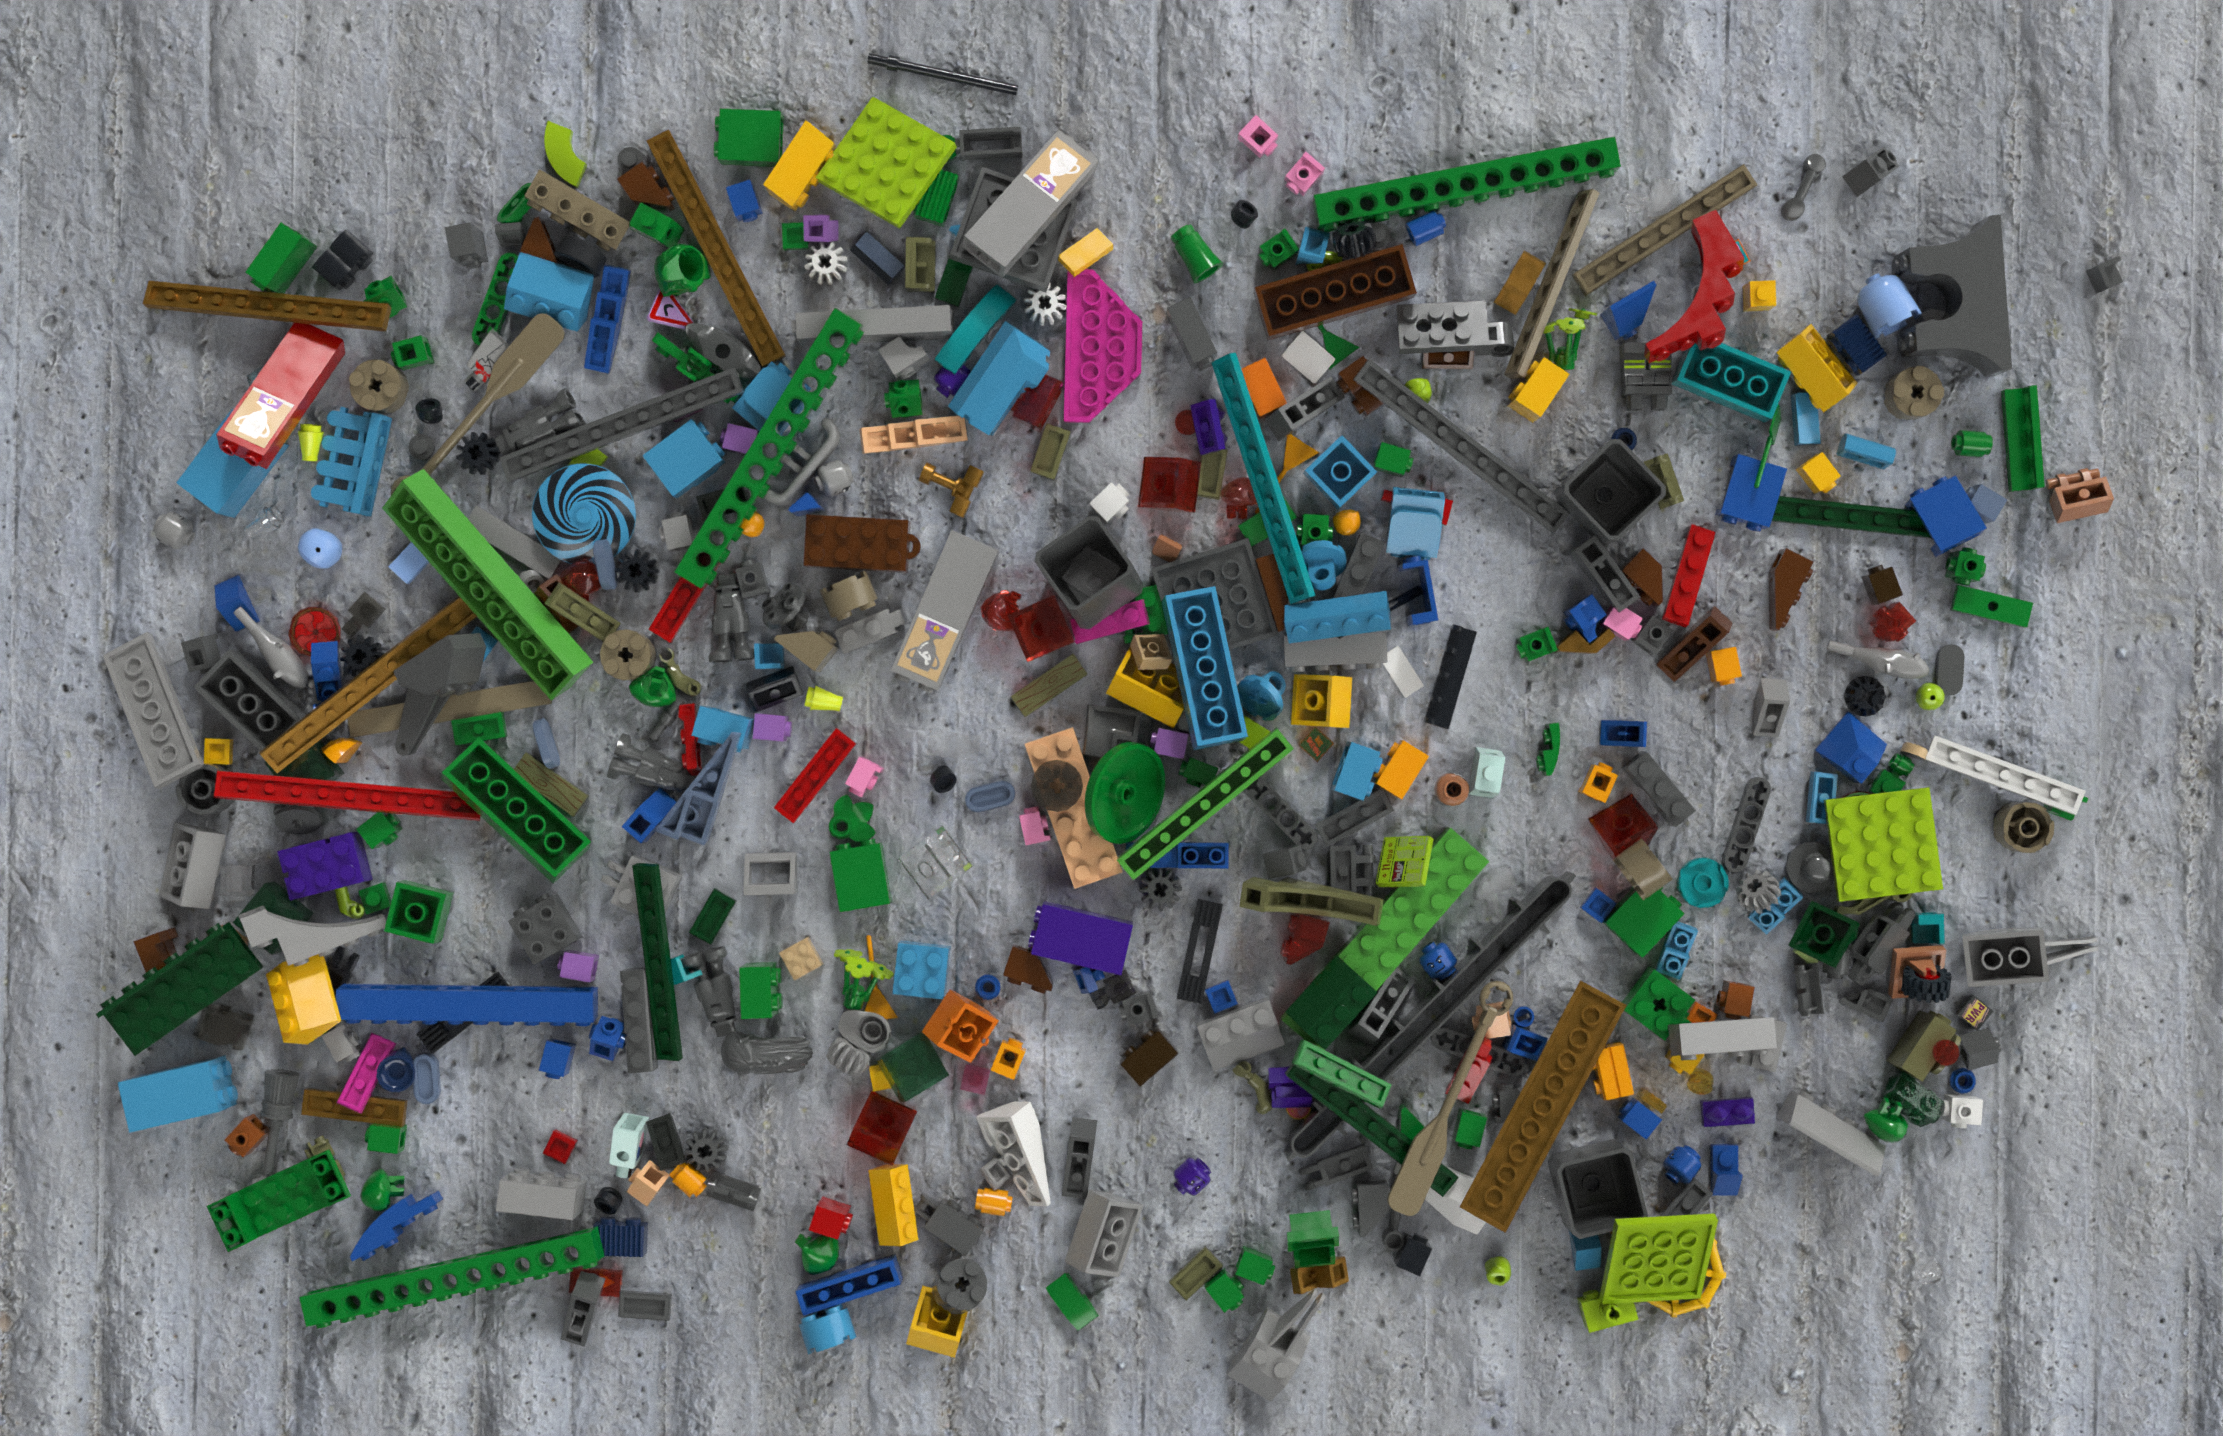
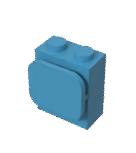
[732,361,811,434]
[642,419,726,499]
[1386,487,1445,560]

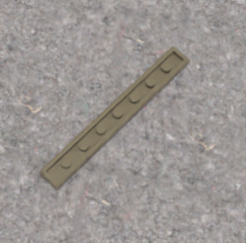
[1572,164,1757,297]
[1504,189,1600,379]
[347,681,552,738]

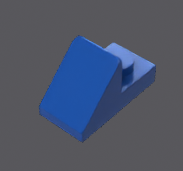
[1711,1144,1743,1196]

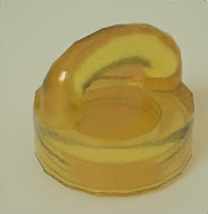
[1687,1068,1714,1095]

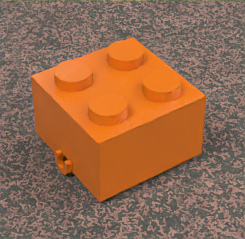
[922,989,999,1063]

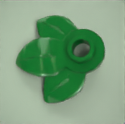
[829,794,876,842]

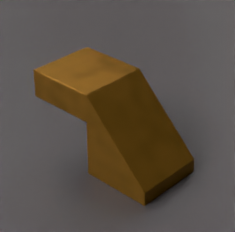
[1494,251,1546,315]
[1556,629,1615,654]
[1290,1256,1349,1294]

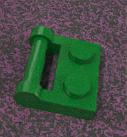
[1123,585,1168,644]

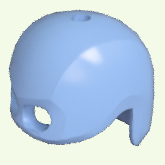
[298,528,343,569]

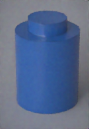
[1405,210,1446,247]

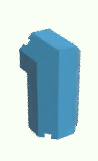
[948,321,1050,436]

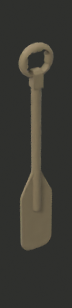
[391,313,565,495]
[1387,981,1513,1216]

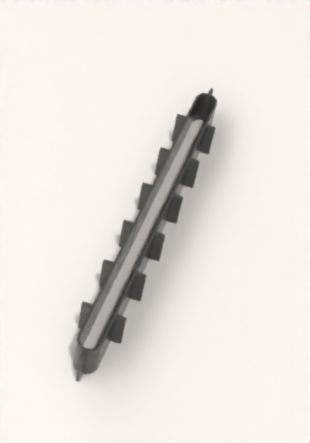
[1284,871,1576,1162]

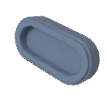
[593,539,618,590]
[533,718,560,769]
[965,781,1015,812]
[413,1053,441,1104]

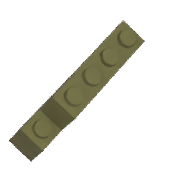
[1239,877,1384,926]

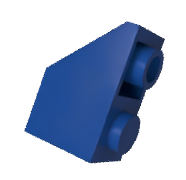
[311,641,343,701]
[622,788,677,843]

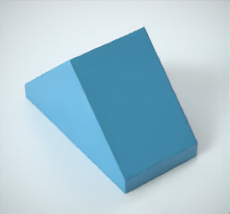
[1569,1231,1602,1271]

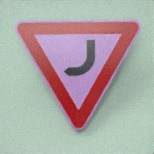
[647,288,694,329]

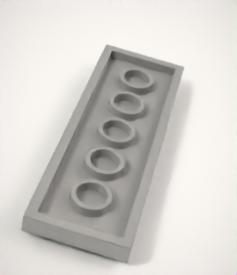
[103,632,204,789]

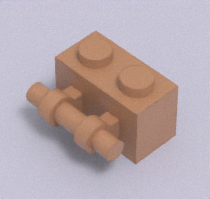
[2046,468,2114,523]

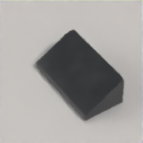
[746,666,803,712]

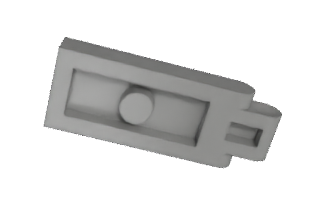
[834,609,906,654]

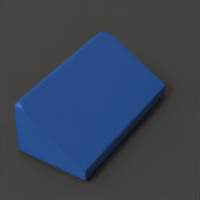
[788,493,826,517]

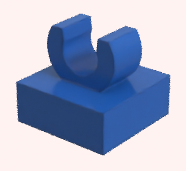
[1072,966,1105,994]

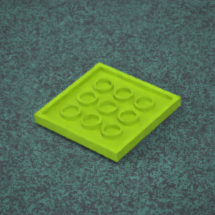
[816,97,957,229]
[1824,787,1943,902]
[1599,1213,1718,1304]

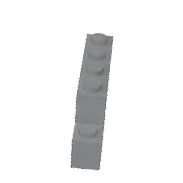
[238,905,386,967]

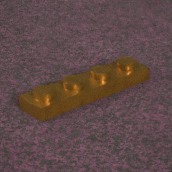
[301,1088,408,1127]

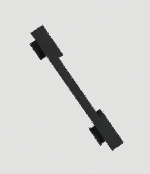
[1177,899,1223,1004]
[416,972,509,1054]

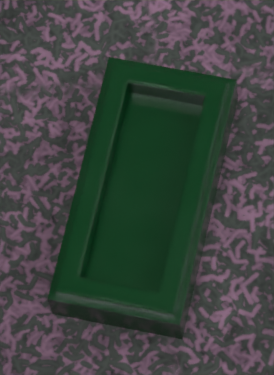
[934,258,973,308]
[689,888,737,945]

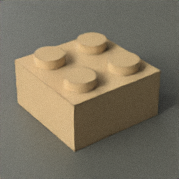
[1130,634,1172,670]
[779,936,824,981]

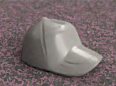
[838,1009,891,1053]

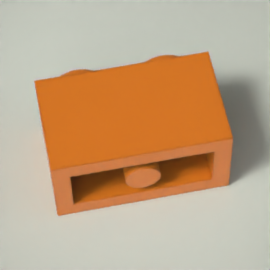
[1241,358,1287,420]

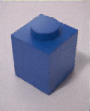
[726,179,763,223]
[539,1038,576,1079]
[1618,1097,1662,1140]

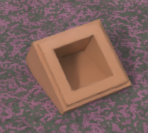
[1152,534,1182,562]

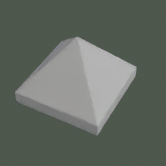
[980,1156,1010,1191]

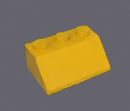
[763,120,837,211]
[1776,324,1858,413]
[1106,647,1184,728]
[266,954,341,1045]

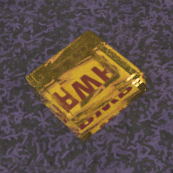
[1636,1088,1667,1113]

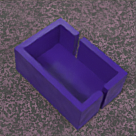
[277,831,373,901]

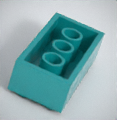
[1672,343,1791,423]

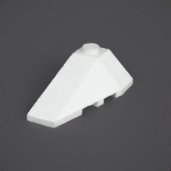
[976,1102,1051,1206]
[1393,1162,1486,1234]

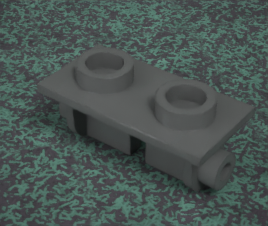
[1793,963,1824,1016]
[706,1171,762,1212]

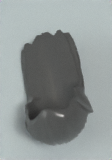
[721,1032,813,1075]

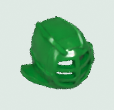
[654,244,711,297]

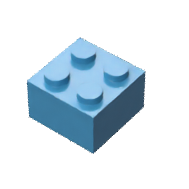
[1303,435,1377,510]
[691,706,754,753]
[1330,741,1383,801]
[892,941,951,999]

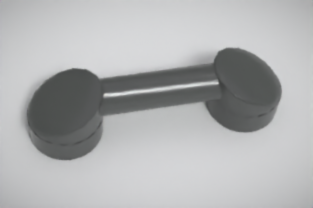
[1781,154,1826,221]
[1381,1184,1404,1251]

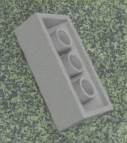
[1776,1090,1886,1177]

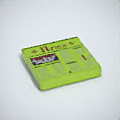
[1376,836,1434,887]

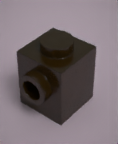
[1861,564,1903,605]

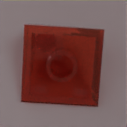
[1588,793,1658,860]

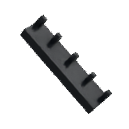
[1423,624,1477,729]

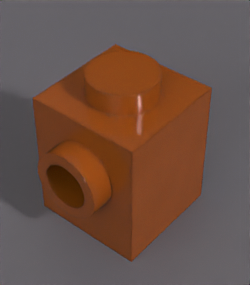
[1716,980,1755,1020]
[224,1114,269,1157]

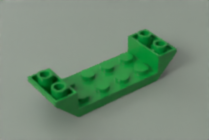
[206,1149,351,1252]

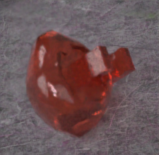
[1220,477,1257,519]
[559,560,602,602]
[980,590,1022,632]

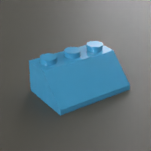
[504,252,594,332]

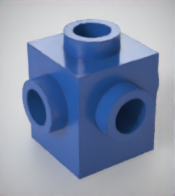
[589,1016,627,1061]

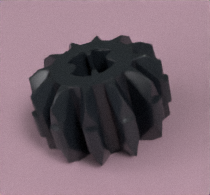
[1332,221,1376,259]
[456,432,500,475]
[615,549,660,593]
[340,635,385,677]

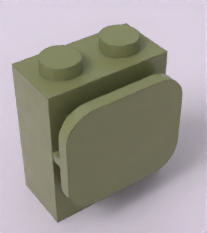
[1886,1010,1961,1082]

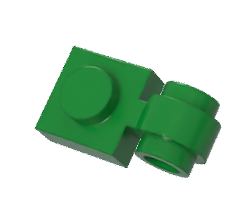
[1868,753,1915,794]

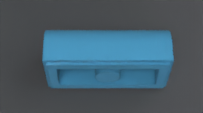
[1836,433,1896,470]
[1805,771,1838,824]

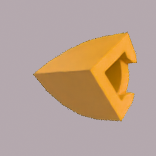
[321,738,362,763]

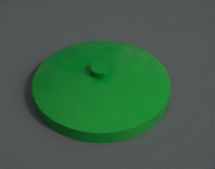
[1085,742,1165,844]

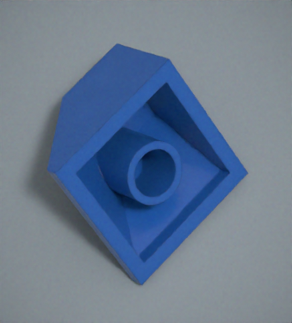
[1600,281,1657,341]
[1815,712,1887,784]

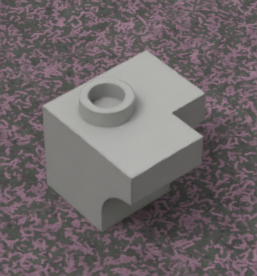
[878,336,930,380]

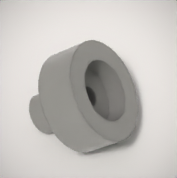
[519,570,544,594]

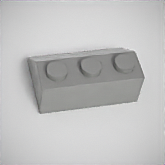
[159,822,226,909]
[1196,997,1285,1071]
[1065,1189,1144,1277]

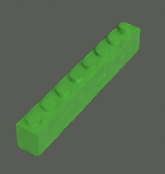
[1117,727,1294,880]

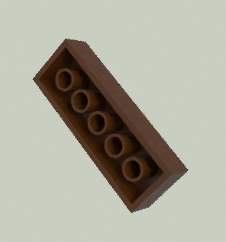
[1253,244,1417,341]

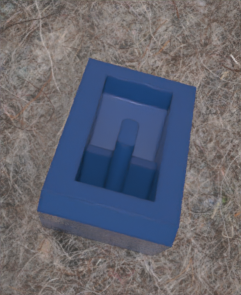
[214,575,260,632]
[1600,720,1647,747]
[1501,1023,1548,1061]

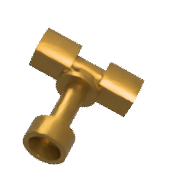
[919,463,984,518]

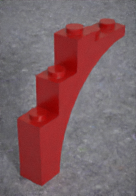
[1644,210,1744,363]

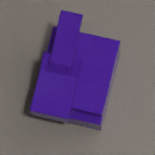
[1268,1066,1312,1108]

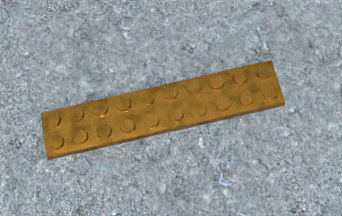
[1460,980,1626,1233]

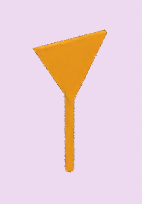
[1255,434,1319,514]
[865,935,898,1019]

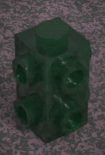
[1880,1071,1944,1128]

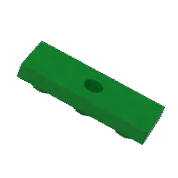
[1950,585,2033,628]

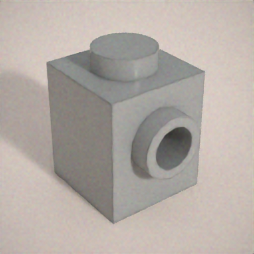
[659,512,695,552]

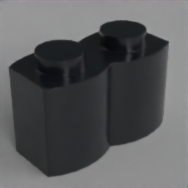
[312,230,373,290]

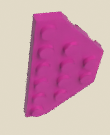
[1064,269,1143,423]

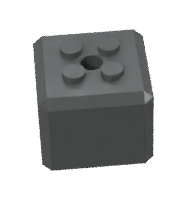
[1555,439,1666,544]
[1034,516,1143,629]
[1548,1139,1648,1239]

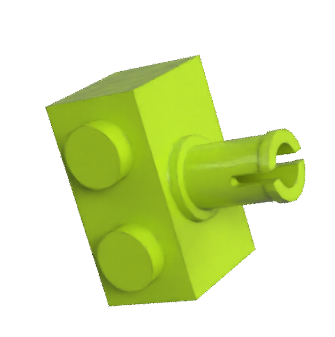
[1577,1290,1639,1333]

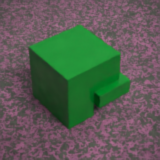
[1287,1210,1339,1269]

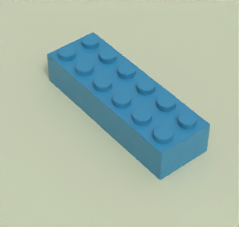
[1161,586,1248,751]

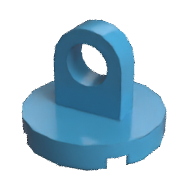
[1301,540,1347,590]
[1237,671,1286,721]

